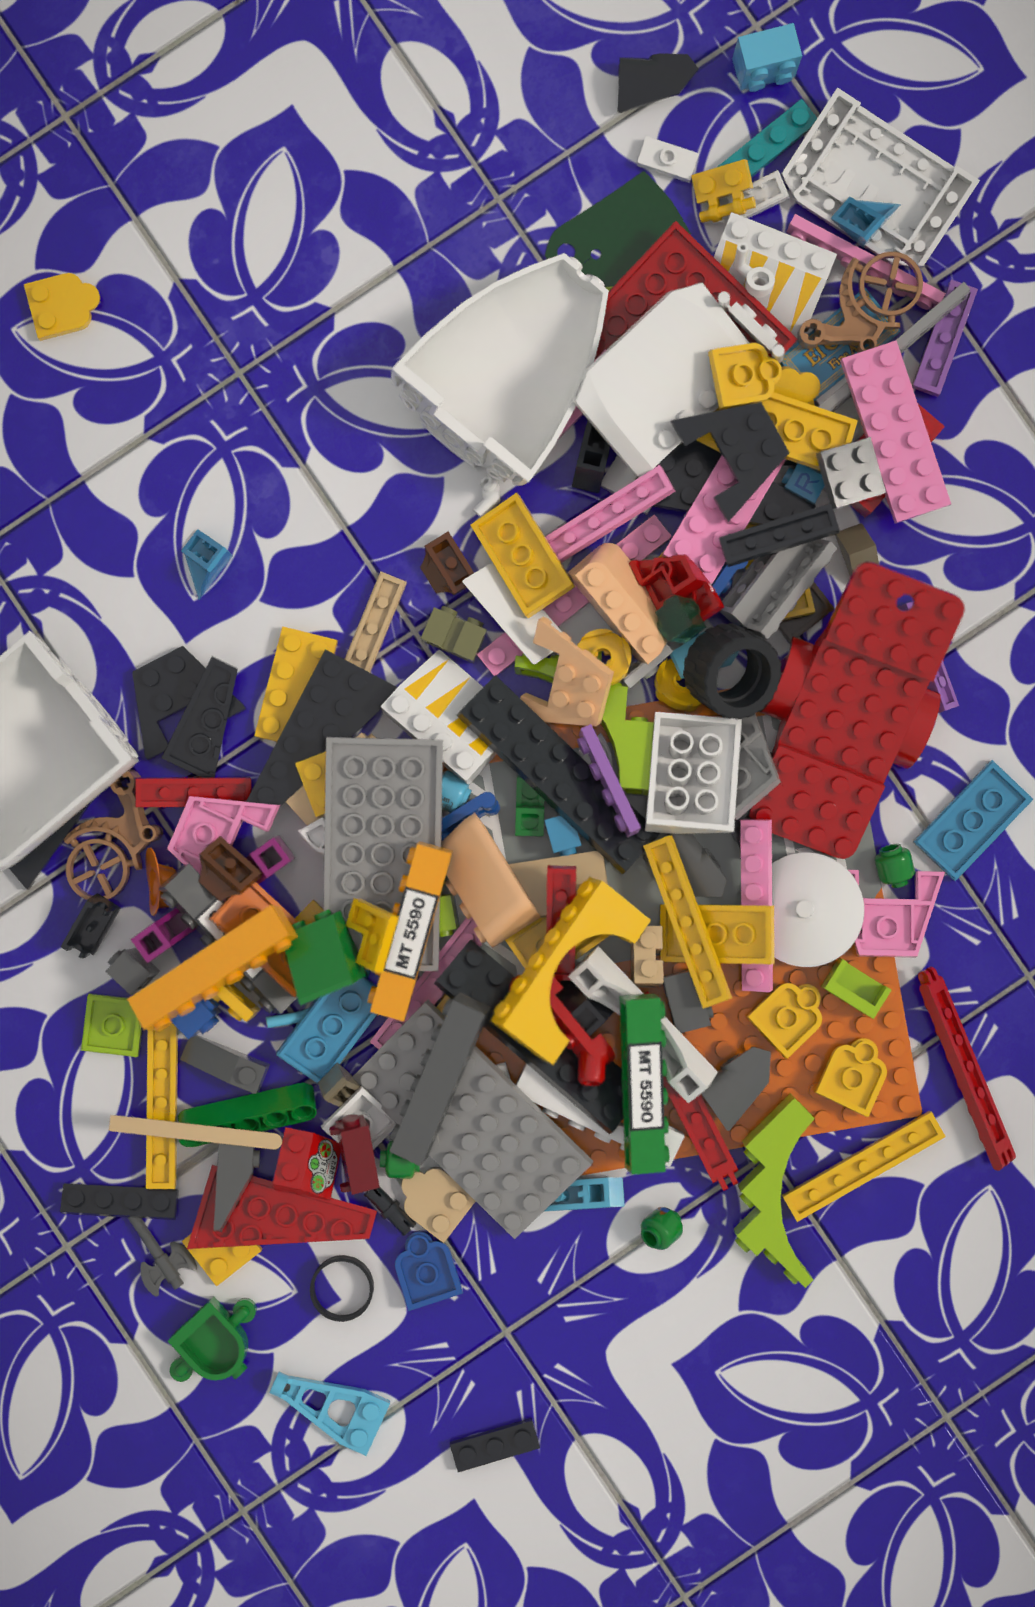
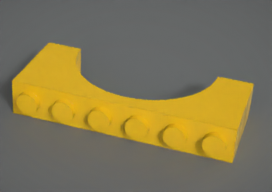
[490,877,651,1065]

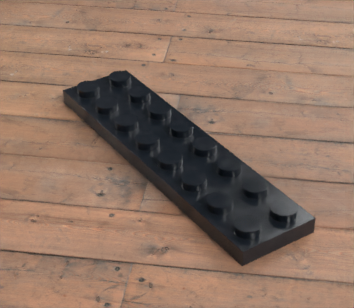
[456,675,660,874]
[434,940,623,1134]

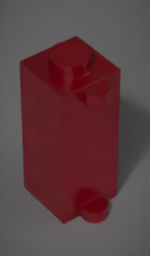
[329,1114,380,1195]

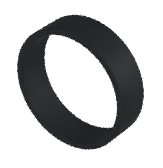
[310,1255,374,1322]

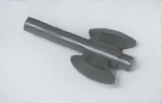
[128,1217,197,1297]

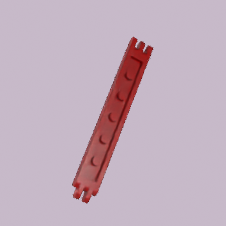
[918,967,1016,1171]
[643,991,739,1191]

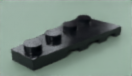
[162,656,238,777]

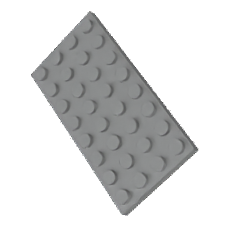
[324,737,443,971]
[352,1000,593,1239]

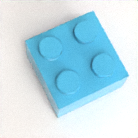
[732,23,802,92]

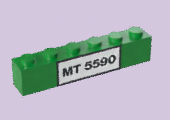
[619,993,670,1175]

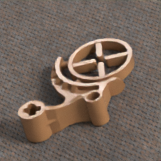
[797,252,923,353]
[63,770,163,900]

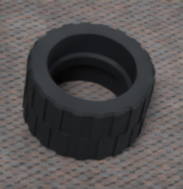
[683,623,782,720]

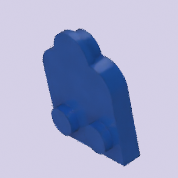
[395,1231,464,1311]

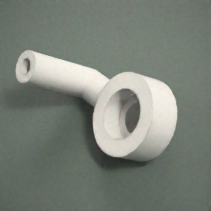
[733,243,775,297]

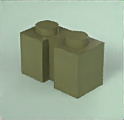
[421,606,487,664]

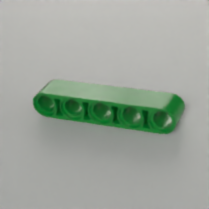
[178,1083,317,1147]

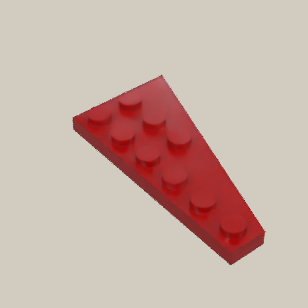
[187,1165,377,1249]

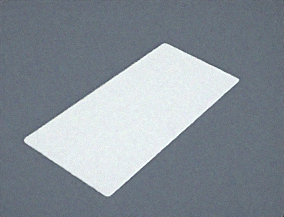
[462,562,562,664]

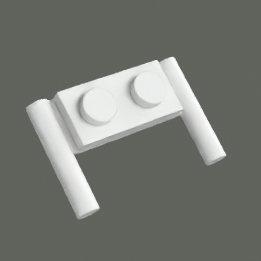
[718,292,784,363]

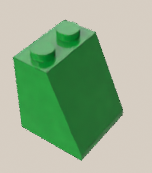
[285,909,368,1005]

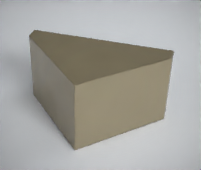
[835,523,879,577]
[318,1062,360,1107]

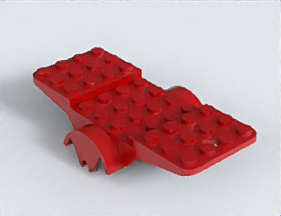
[749,562,965,859]

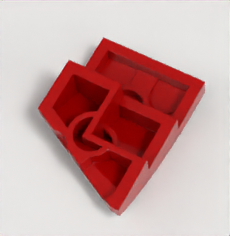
[629,554,724,637]

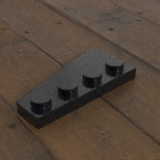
[9,798,95,890]

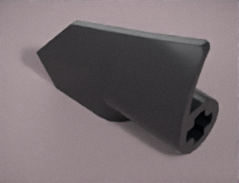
[617,53,699,113]

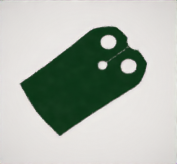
[545,171,691,287]

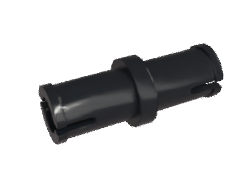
[364,1187,416,1236]

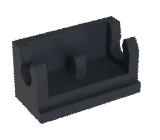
[61,893,121,958]

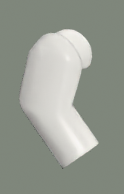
[473,476,501,518]

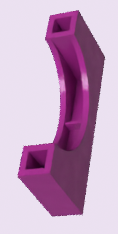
[130,835,296,963]

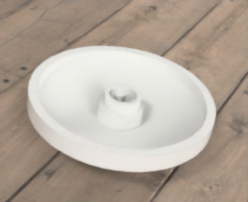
[772,852,864,967]

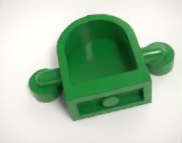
[168,1296,257,1382]

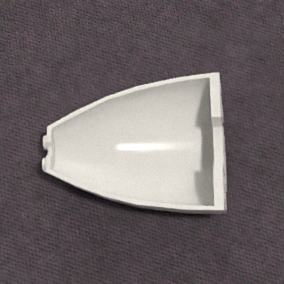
[391,253,609,486]

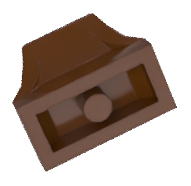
[420,531,474,595]
[199,836,261,901]

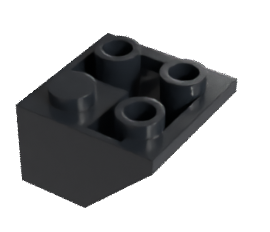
[555,980,614,1037]

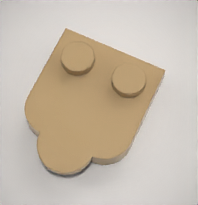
[401,1167,476,1243]

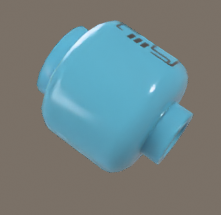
[442,771,472,813]

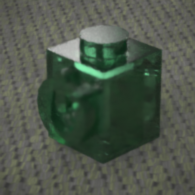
[655,596,706,643]

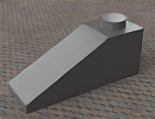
[180,1035,270,1094]
[214,1143,260,1232]

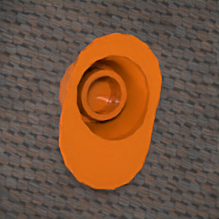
[145,847,176,916]

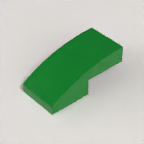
[515,775,545,836]

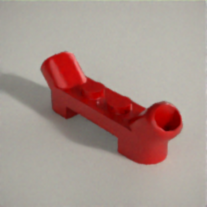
[509,975,615,1086]

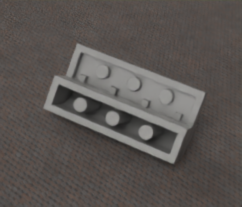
[720,539,837,639]

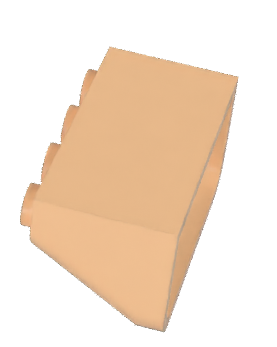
[567,543,673,664]
[441,813,541,948]

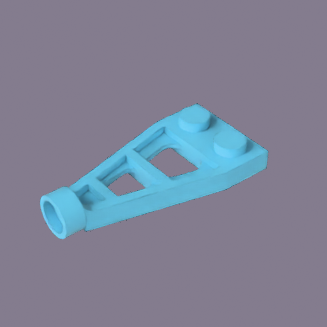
[269,1372,390,1456]

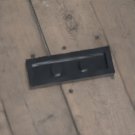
[450,1418,540,1472]

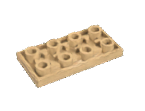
[509,851,608,918]

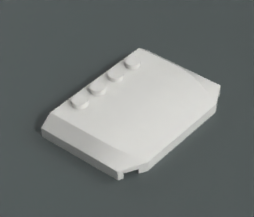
[781,88,980,268]
[573,283,749,477]

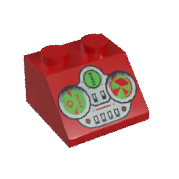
[273,1127,341,1201]

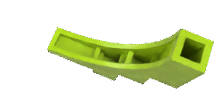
[515,651,654,796]
[734,1093,815,1288]

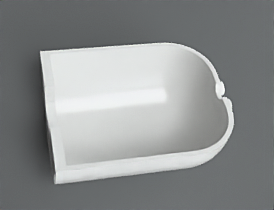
[0,631,139,871]

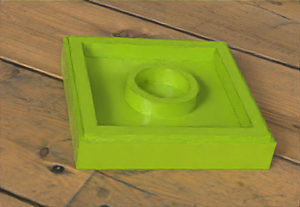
[81,993,143,1057]

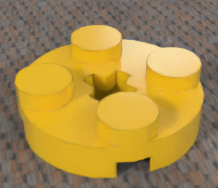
[577,629,631,686]
[654,659,702,712]

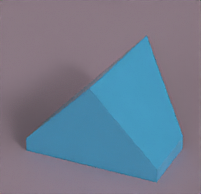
[831,197,901,248]
[181,529,233,600]

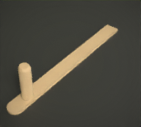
[108,1115,282,1149]

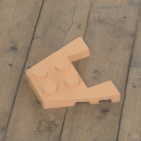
[520,616,614,726]

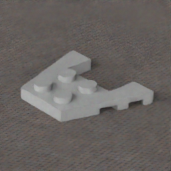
[735,713,781,820]

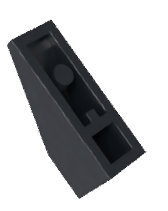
[572,420,610,494]

